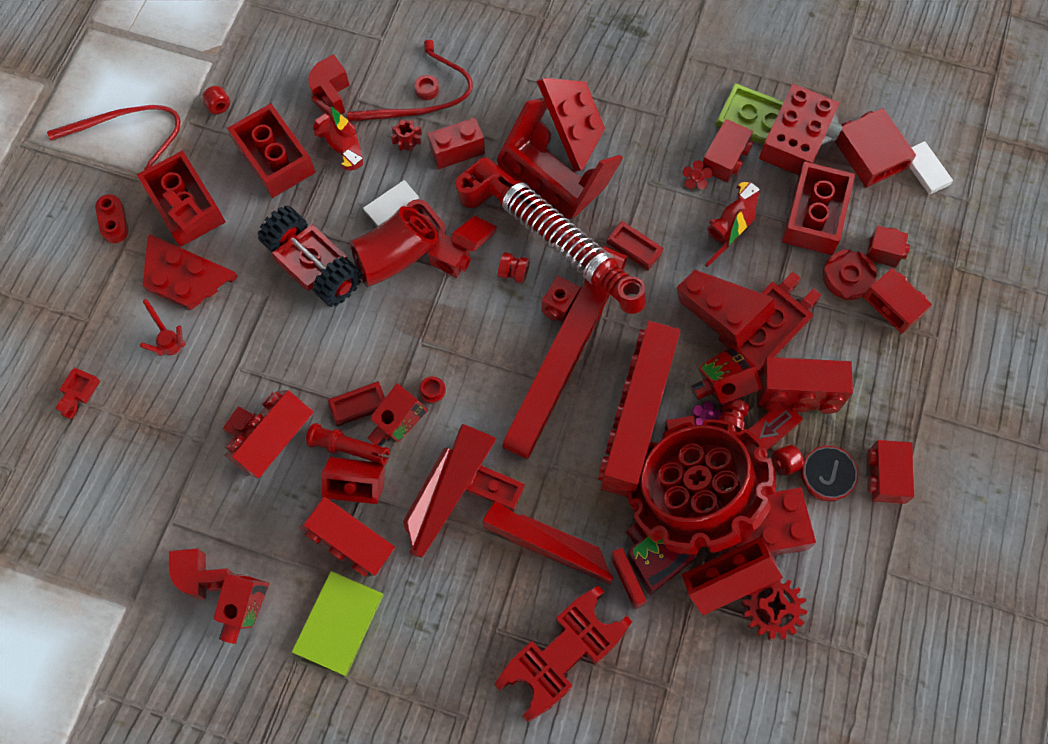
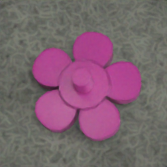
[692,401,722,425]

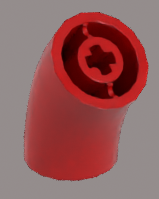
[350,206,439,288]

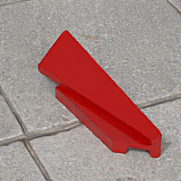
[403,424,496,558]

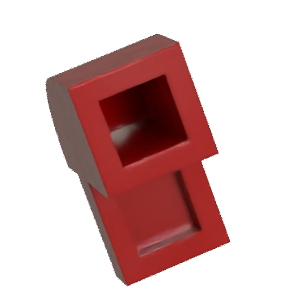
[308,54,350,114]
[169,548,234,599]

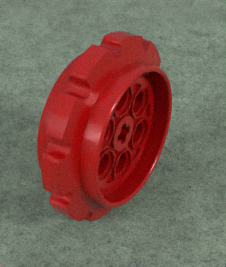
[628,419,776,555]

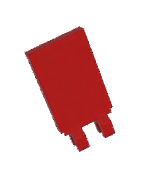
[718,272,821,373]

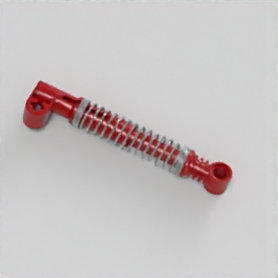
[455,157,646,314]

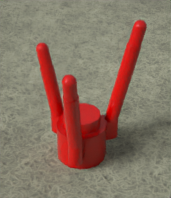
[140,299,186,356]

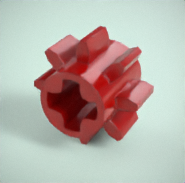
[391,119,422,151]

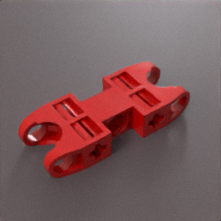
[494,586,633,723]

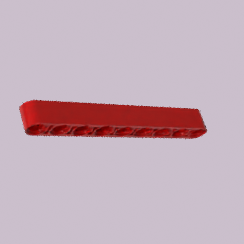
[502,246,628,459]

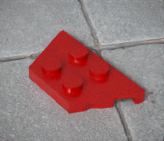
[536,78,605,172]
[143,234,238,310]

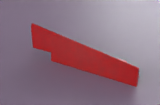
[482,501,613,585]

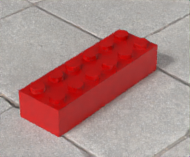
[598,320,681,497]

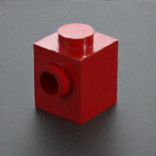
[866,225,910,268]
[541,275,581,322]

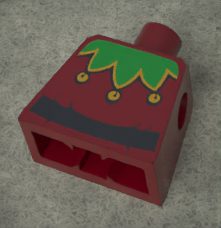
[625,523,695,596]

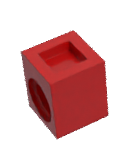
[428,233,471,278]

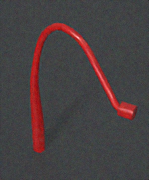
[347,40,473,122]
[47,105,181,170]

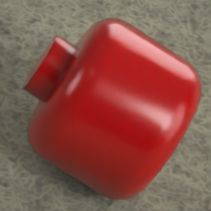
[202,86,231,114]
[772,445,804,476]

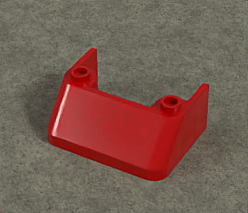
[497,98,623,221]

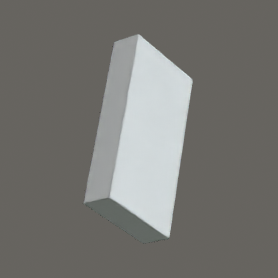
[909,141,953,195]
[363,180,420,227]

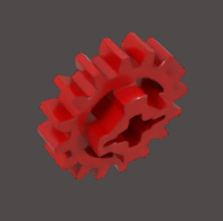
[741,579,807,641]

